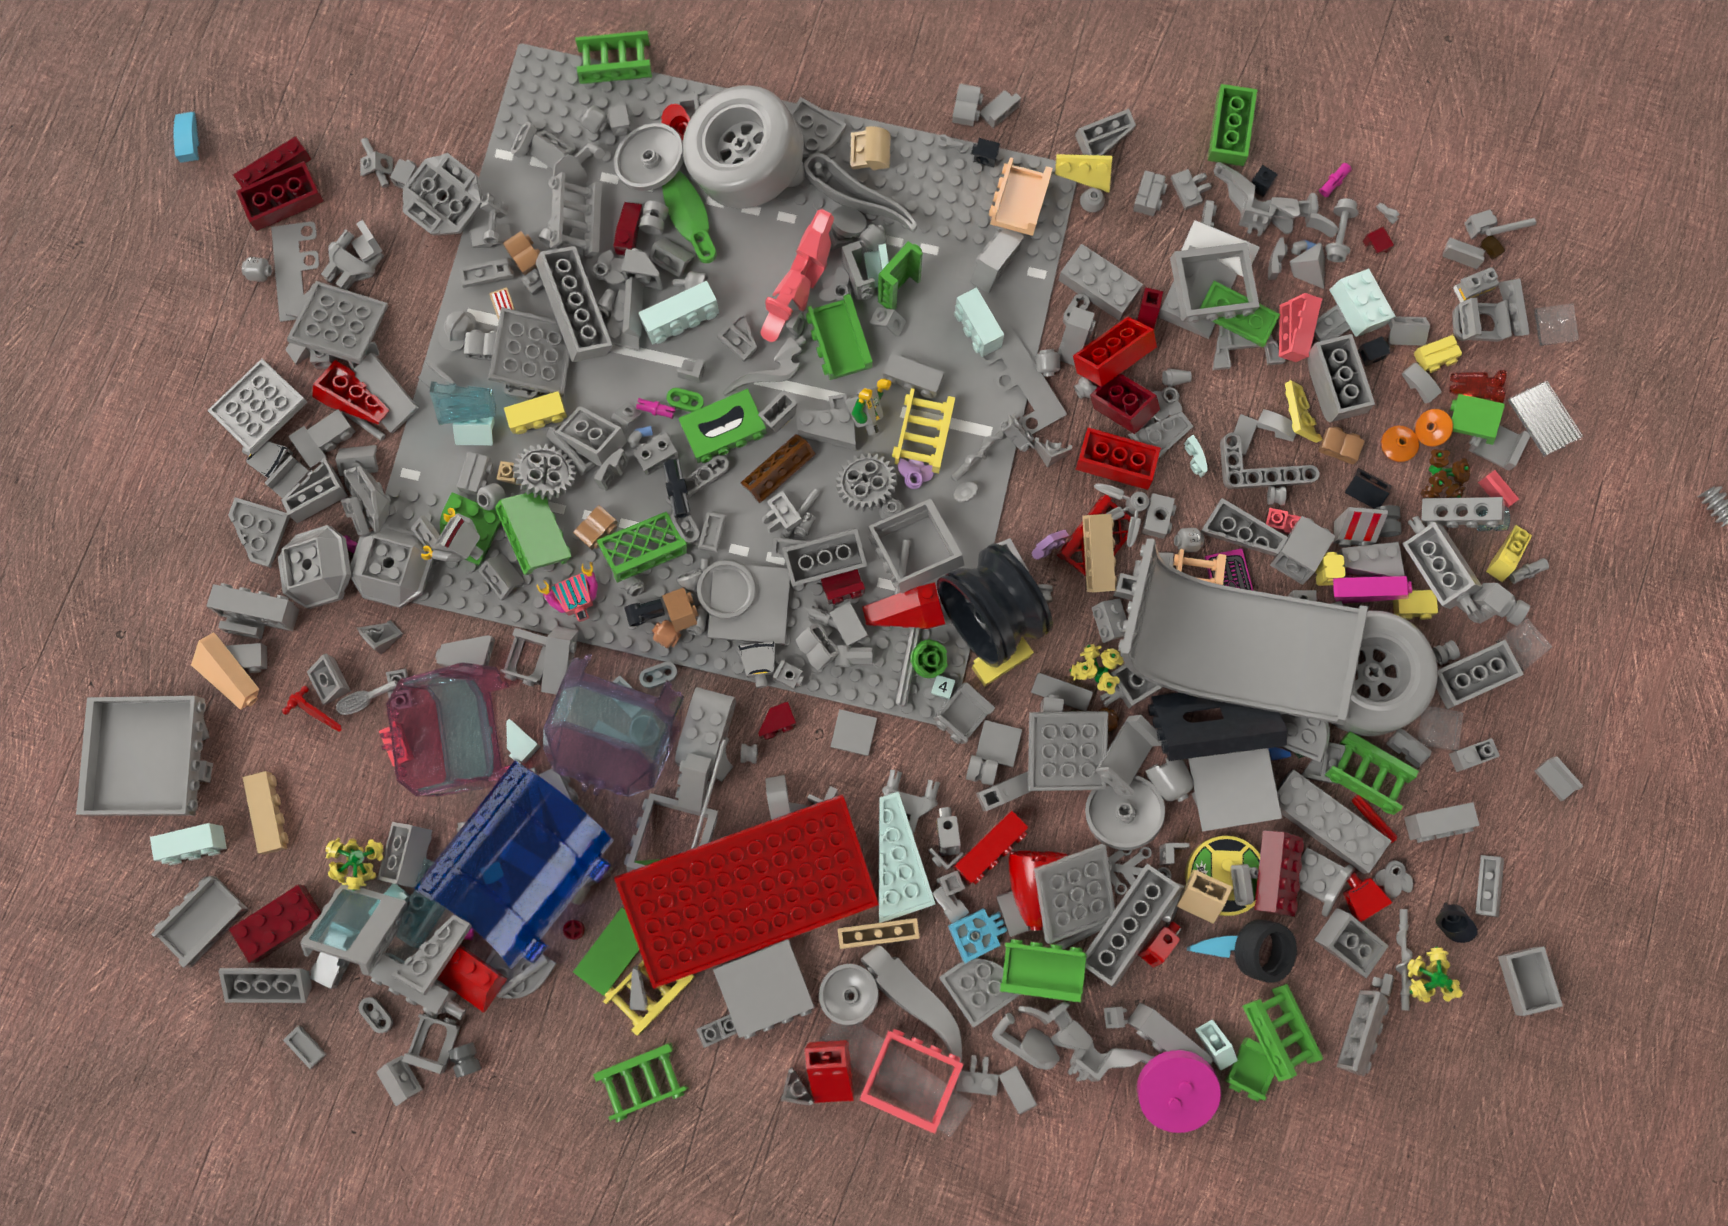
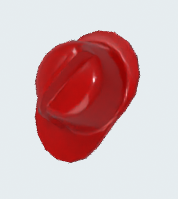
[661,104,690,141]

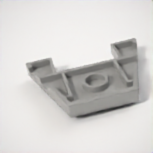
[1212,326,1286,370]

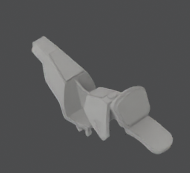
[1214,162,1338,237]
[1018,1000,1154,1082]

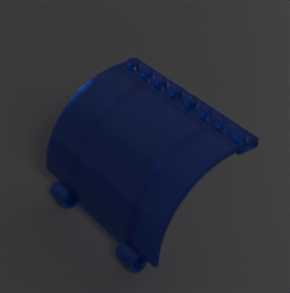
[414,760,614,969]

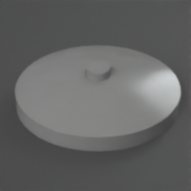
[614,123,684,191]
[1085,775,1165,850]

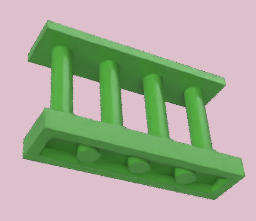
[575,31,652,84]
[1325,731,1419,815]
[1243,984,1323,1081]
[593,1043,688,1122]

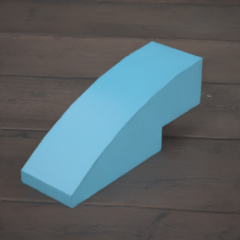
[174,112,199,163]
[1186,936,1237,958]

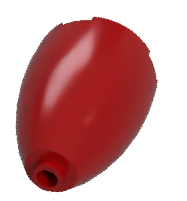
[1008,850,1067,930]

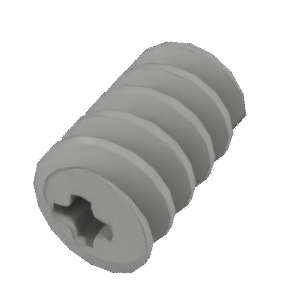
[1697,486,1728,528]

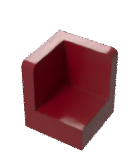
[1362,226,1394,254]

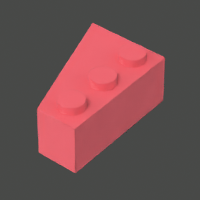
[1279,293,1322,362]

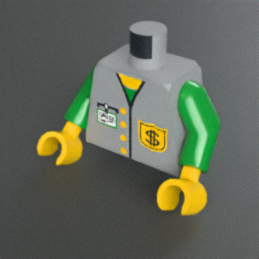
[846,379,891,435]

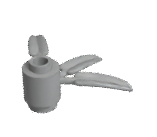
[1094,483,1149,547]

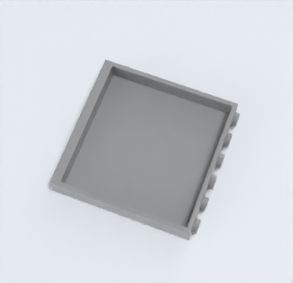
[76,696,206,816]

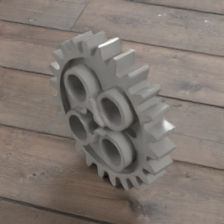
[513,444,576,500]
[836,453,898,512]

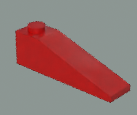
[862,582,946,629]

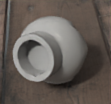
[1074,377,1097,399]

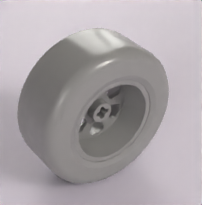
[682,85,804,209]
[1330,611,1438,736]

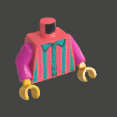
[537,562,598,622]

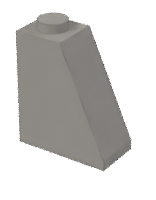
[435,635,495,676]

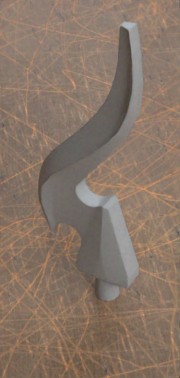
[723,336,806,396]

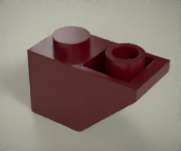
[1136,287,1163,329]
[758,701,797,740]

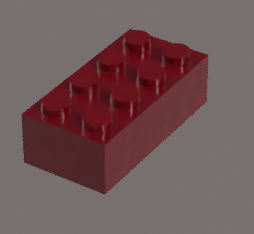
[236,162,325,231]
[1254,831,1304,917]
[229,884,321,963]

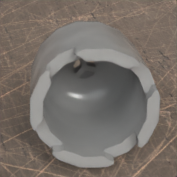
[1146,758,1194,802]

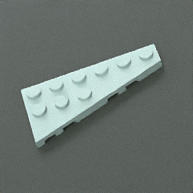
[879,791,935,923]

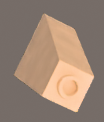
[191,632,259,710]

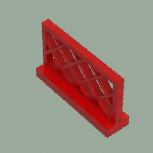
[1056,494,1131,577]

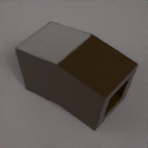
[1480,235,1505,260]

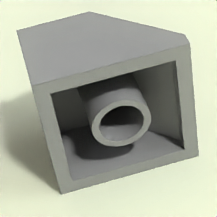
[622,248,663,290]

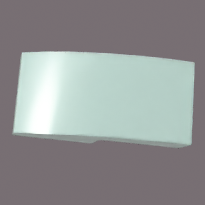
[1184,435,1207,478]

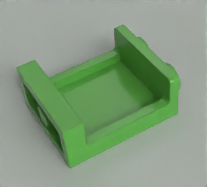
[1450,394,1505,445]
[1225,1037,1275,1102]

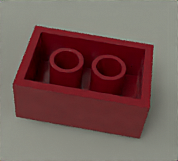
[1090,374,1160,434]

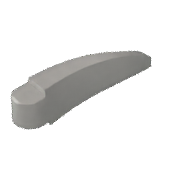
[805,153,917,232]
[861,945,962,1062]

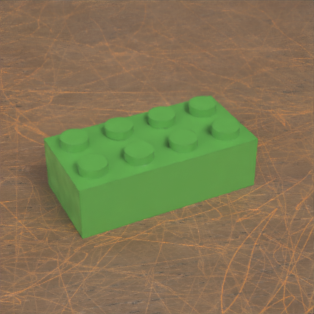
[1207,84,1257,166]

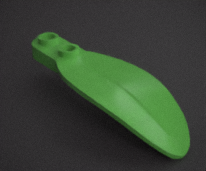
[662,170,716,263]

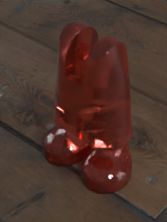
[1449,370,1507,403]

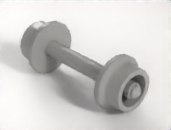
[1325,198,1358,262]

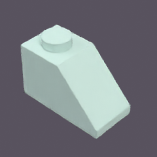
[506,719,541,764]
[1195,1020,1238,1071]

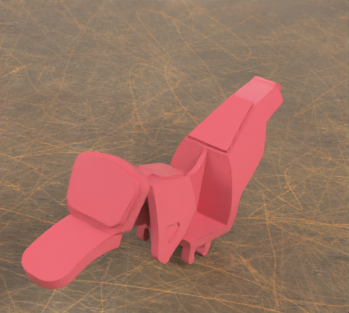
[761,209,834,342]

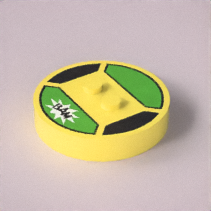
[1185,836,1260,916]

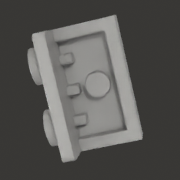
[1092,598,1127,643]

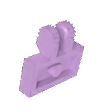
[1032,530,1069,560]

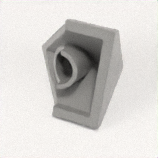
[1289,242,1325,289]
[1034,437,1073,468]
[357,620,403,654]
[781,1067,814,1105]

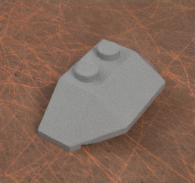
[343,466,391,533]

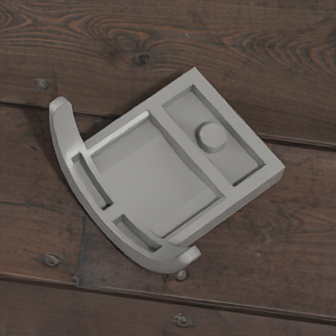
[1299,848,1355,917]

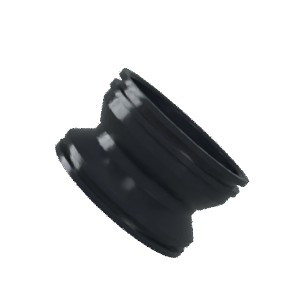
[937,543,1053,668]

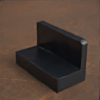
[1345,468,1392,509]

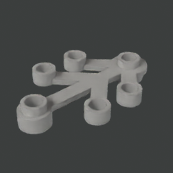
[1108,847,1172,895]

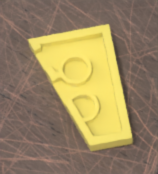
[1055,154,1112,193]
[1285,380,1322,443]

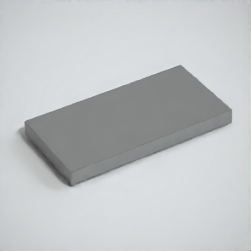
[353,352,419,433]

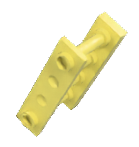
[892,388,955,474]
[603,961,695,1036]

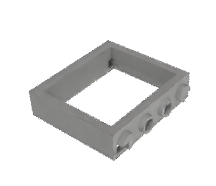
[1170,242,1260,323]
[868,499,965,594]
[624,793,718,872]

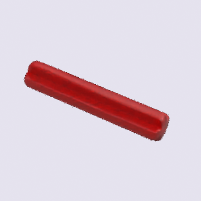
[1351,795,1398,844]

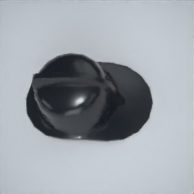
[1435,902,1478,943]

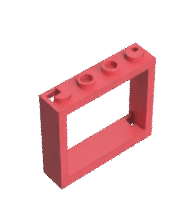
[860,1029,963,1134]

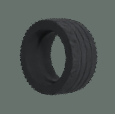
[1234,919,1297,983]

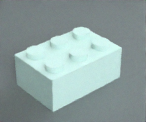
[1329,269,1396,337]
[954,287,1004,357]
[150,823,227,865]

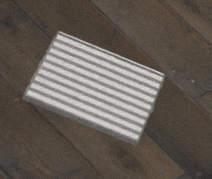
[1508,380,1583,457]

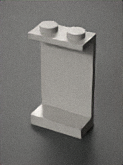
[1095,715,1162,796]

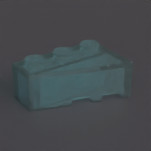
[429,381,496,425]

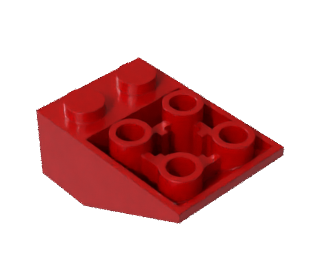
[805,1040,854,1103]

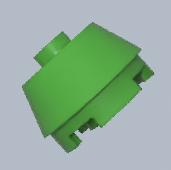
[910,639,948,678]

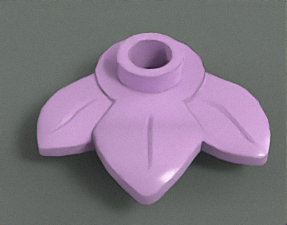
[898,459,934,489]

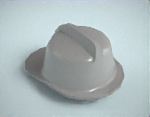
[438,311,476,351]

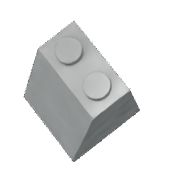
[1270,516,1335,585]

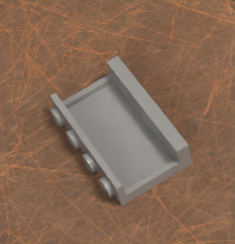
[151,876,248,968]

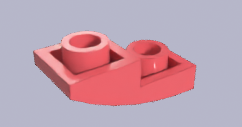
[1266,508,1301,534]

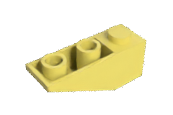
[1486,525,1532,582]

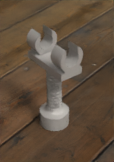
[480,192,508,245]

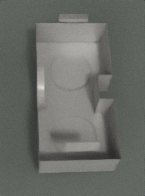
[1386,728,1432,768]

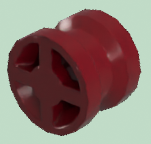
[563,920,585,940]

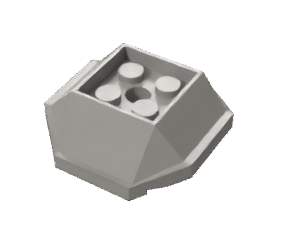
[403,153,482,236]
[278,525,351,609]
[350,525,434,608]

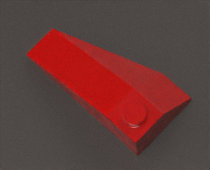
[312,360,389,425]

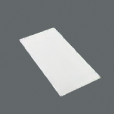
[1181,220,1260,276]

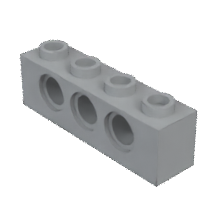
[1421,497,1505,528]

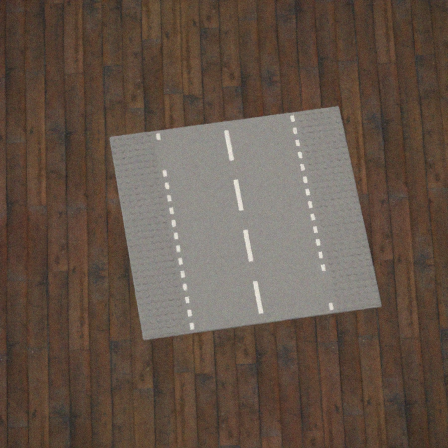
[382,44,1076,725]

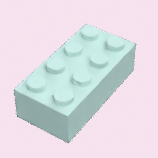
[638,281,719,345]

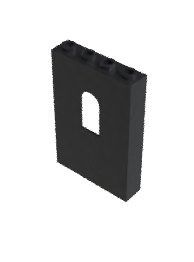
[1148,693,1288,761]

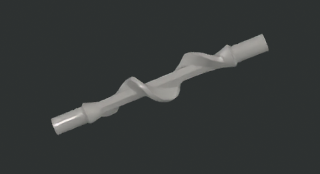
[951,413,1020,482]
[1396,909,1413,1011]

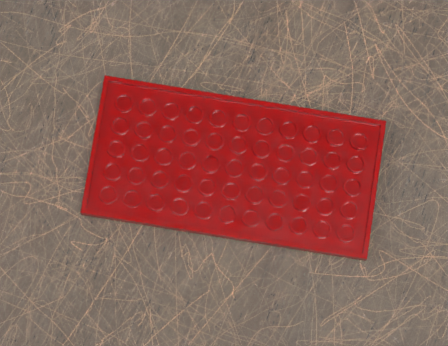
[614,795,879,989]

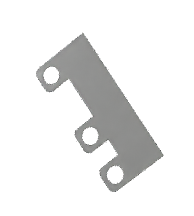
[271,222,319,322]
[978,330,1067,434]

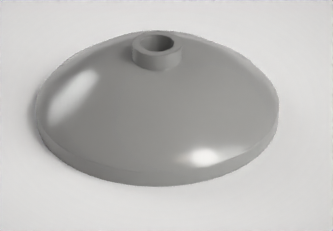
[697,561,755,618]
[819,964,879,1025]

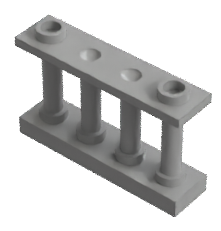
[549,172,602,258]

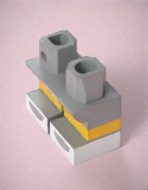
[1453,267,1499,303]

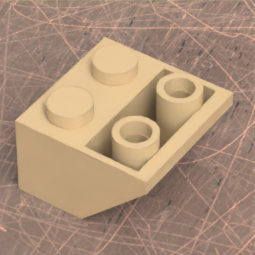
[1176,870,1232,924]

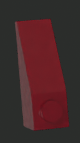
[613,202,643,256]

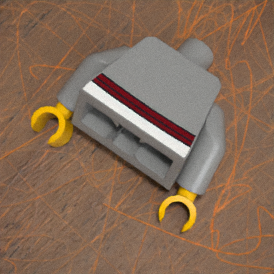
[421,508,483,562]

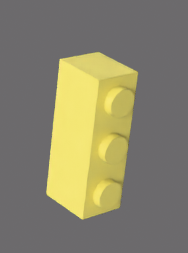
[504,391,568,434]
[972,636,1034,687]

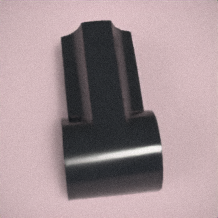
[624,599,665,627]

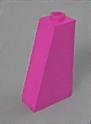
[1333,576,1412,604]

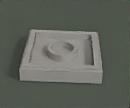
[830,709,877,756]
[976,720,1022,768]

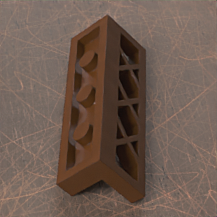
[740,434,816,503]

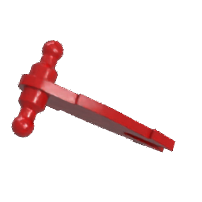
[282,686,342,732]

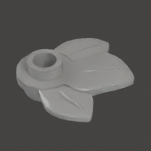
[592,250,625,285]
[819,266,851,302]
[1152,387,1182,421]
[1374,860,1413,900]

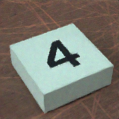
[931,675,955,699]

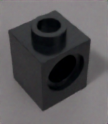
[971,138,1000,168]
[1251,165,1278,198]
[1358,336,1390,367]

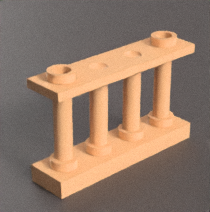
[1173,549,1226,585]

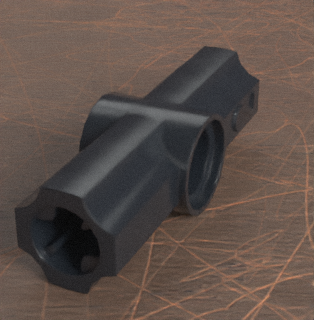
[663,459,691,518]

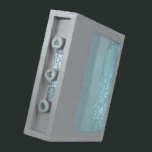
[301,882,409,976]

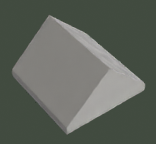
[307,653,351,705]

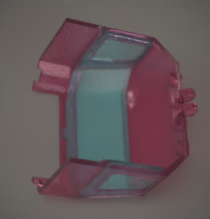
[380,662,521,797]

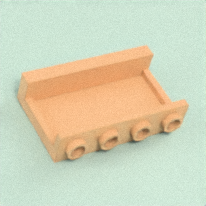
[988,157,1053,236]

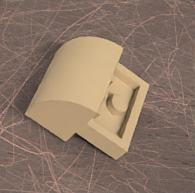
[850,126,890,170]

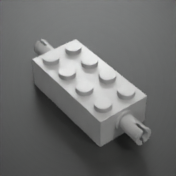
[1403,516,1483,617]
[1100,664,1164,709]
[370,953,467,1020]

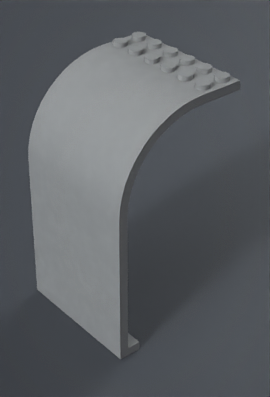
[1119,538,1368,725]

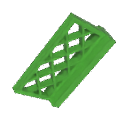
[597,511,687,583]

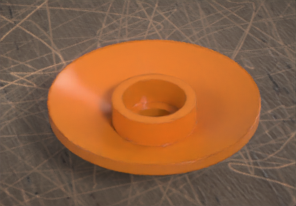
[1415,409,1453,447]
[1381,426,1419,462]

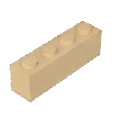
[1083,514,1117,592]
[243,771,288,855]
[838,918,919,949]

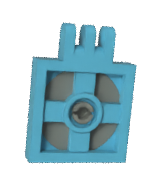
[948,909,1007,963]

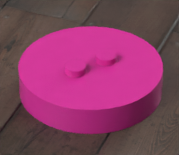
[1137,1050,1221,1133]

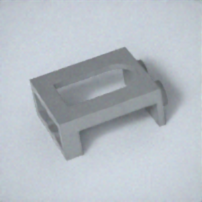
[1459,298,1512,342]
[500,628,547,687]
[402,1013,461,1074]

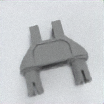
[321,230,384,290]
[882,770,940,833]

